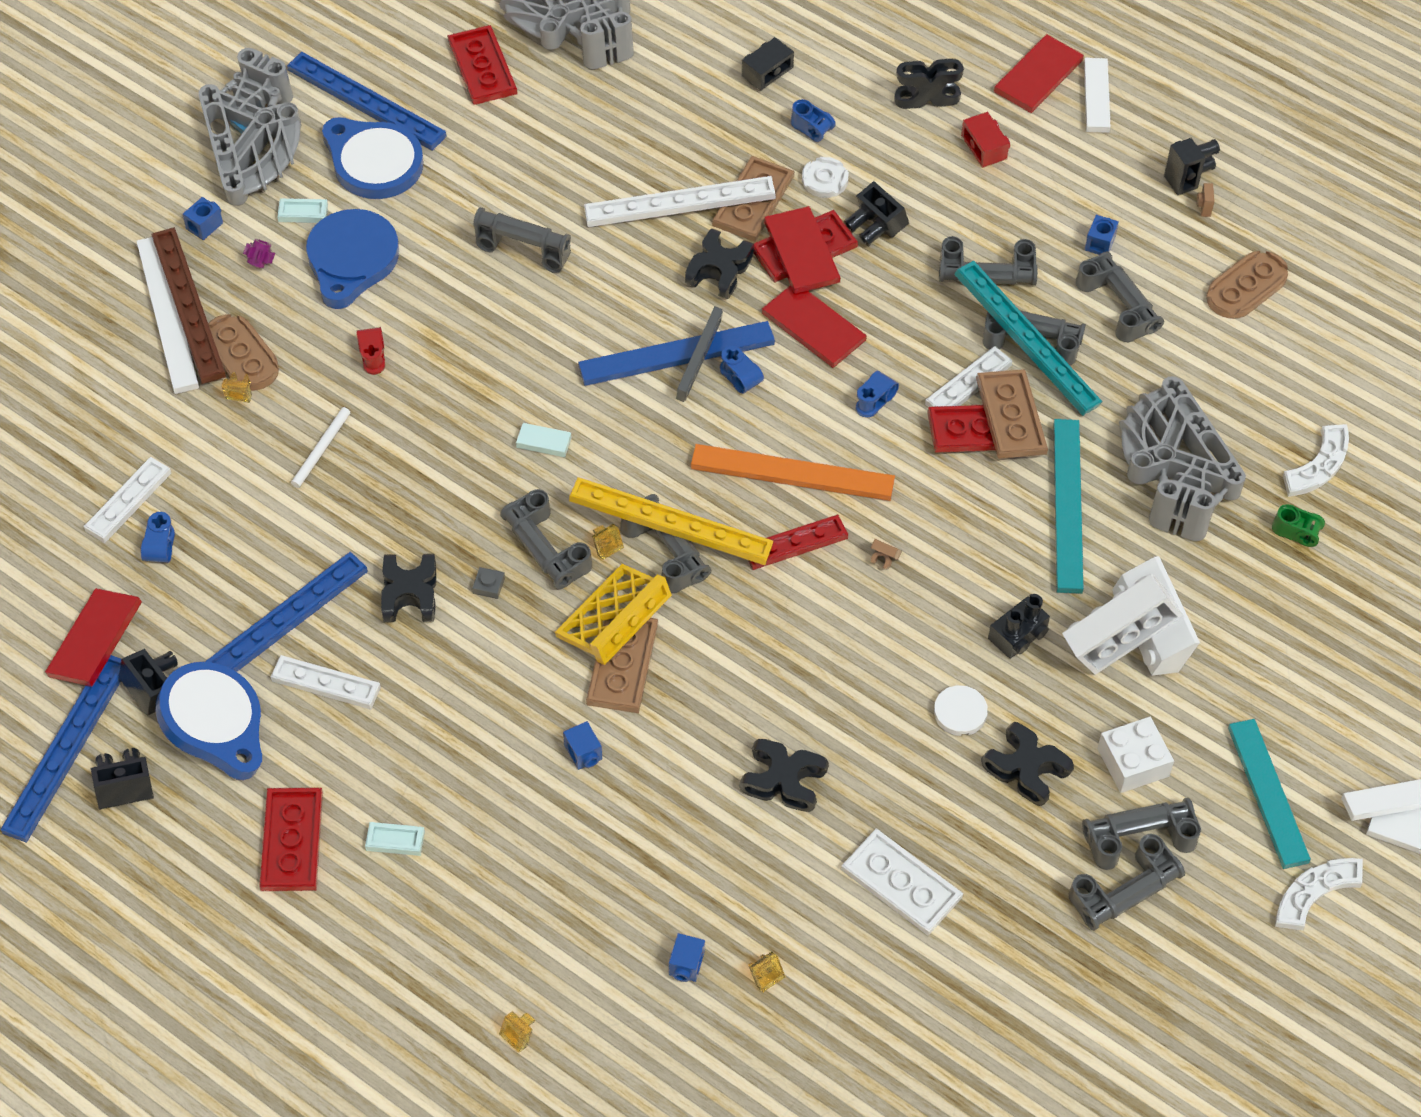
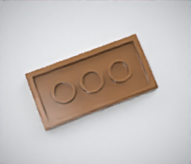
[712,156,795,242]
[976,369,1048,459]
[586,611,658,713]

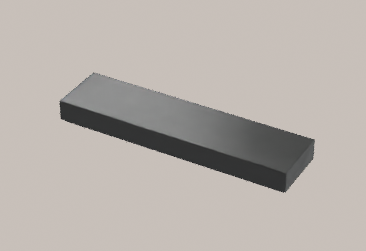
[676,306,723,402]

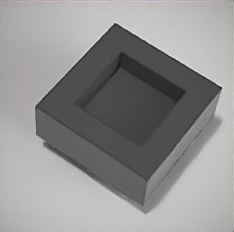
[472,567,505,599]

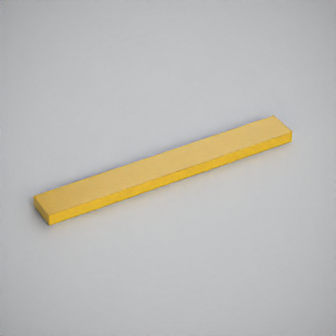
[569,477,773,565]

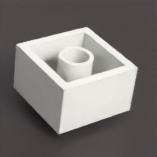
[1097,716,1174,793]

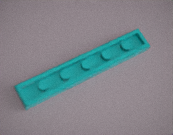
[1228,719,1311,869]

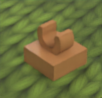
[871,539,902,569]

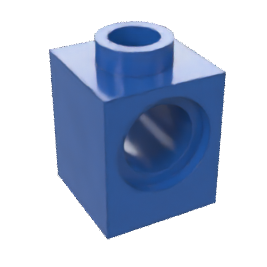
[183,197,223,241]
[1085,215,1119,255]
[563,721,602,770]
[669,933,705,982]

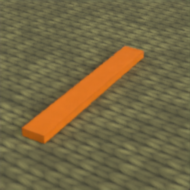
[691,444,895,501]

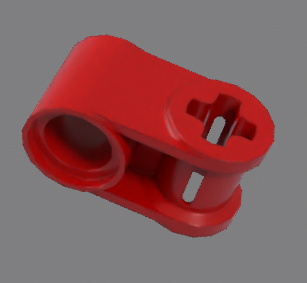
[356,327,386,375]

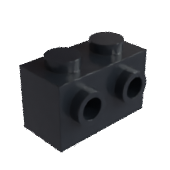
[742,37,794,91]

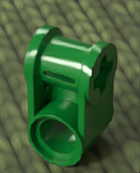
[1272,504,1325,547]

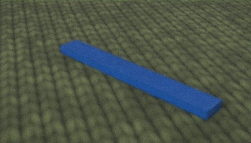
[287,52,447,151]
[578,321,775,386]
[205,552,368,672]
[0,655,121,843]

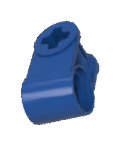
[791,99,836,142]
[720,346,764,394]
[856,370,899,417]
[141,512,175,563]

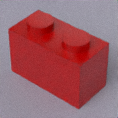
[961,111,1010,168]

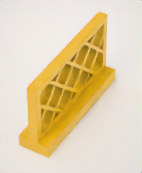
[555,564,672,665]

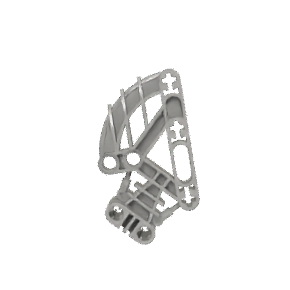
[499,0,634,69]
[199,48,301,206]
[1119,376,1246,541]

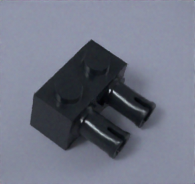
[1164,138,1220,196]
[844,181,909,246]
[988,594,1050,659]
[119,649,178,716]
[91,748,154,810]

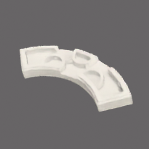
[1283,424,1349,497]
[1275,858,1363,930]

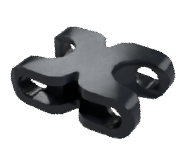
[894,59,964,109]
[685,228,754,299]
[381,553,437,623]
[981,722,1074,806]
[739,739,829,812]

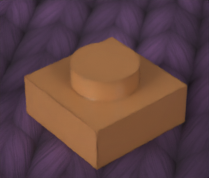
[1197,183,1215,217]

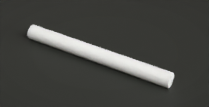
[291,407,350,488]

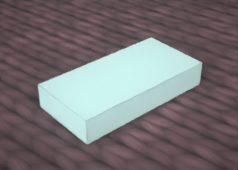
[277,198,328,223]
[516,423,572,457]
[365,822,425,856]

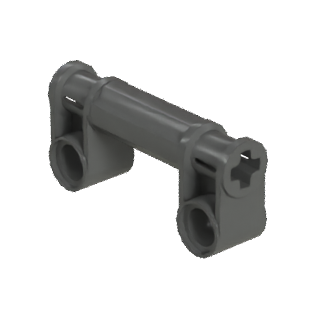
[473,207,571,273]
[939,236,1038,286]
[1076,252,1164,343]
[983,311,1086,366]
[500,489,592,589]
[620,494,712,593]
[1082,798,1201,870]
[1069,834,1185,931]

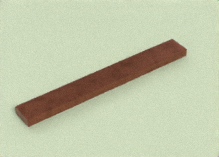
[151,227,226,384]

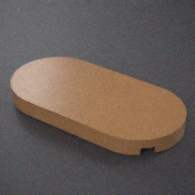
[1206,251,1288,319]
[208,314,279,391]

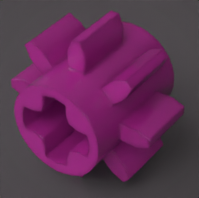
[243,239,275,268]

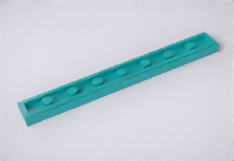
[954,261,1103,416]
[1053,419,1084,594]

